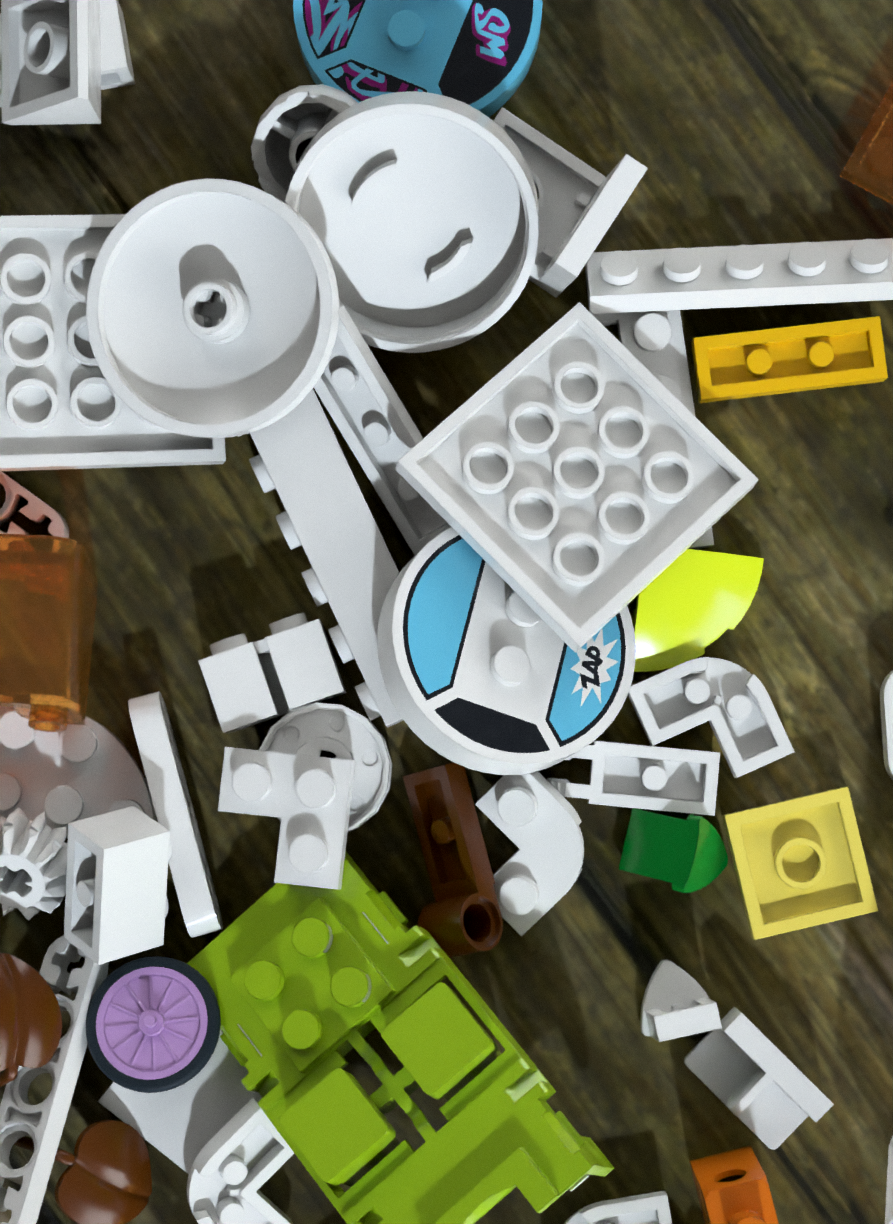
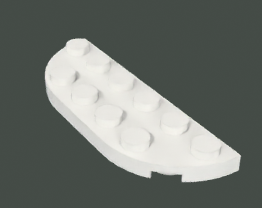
[0,694,156,838]

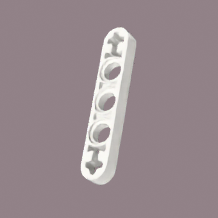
[0,935,109,1224]

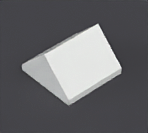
[1,0,101,125]

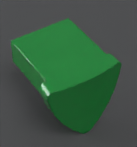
[618,808,728,893]

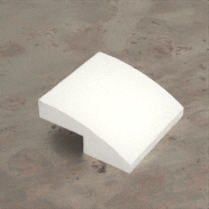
[98,1029,262,1174]

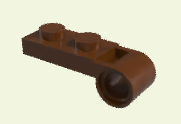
[403,762,503,958]

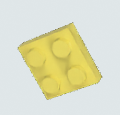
[722,787,878,940]

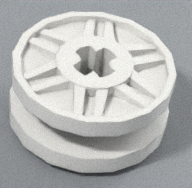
[259,702,393,831]

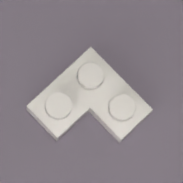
[218,747,355,890]

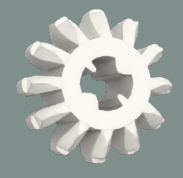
[0,807,67,921]

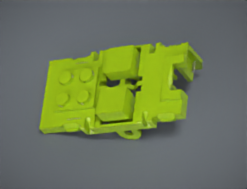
[187,852,614,1224]

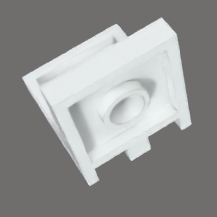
[493,107,648,297]

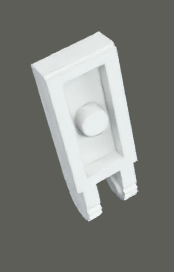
[547,741,720,816]

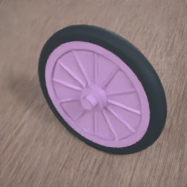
[86,956,221,1093]

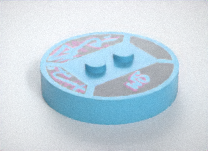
[293,0,543,117]

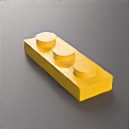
[691,316,888,403]

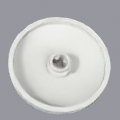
[86,178,339,438]

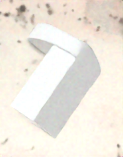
[640,959,722,1042]

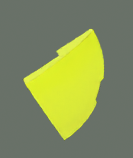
[632,549,764,672]

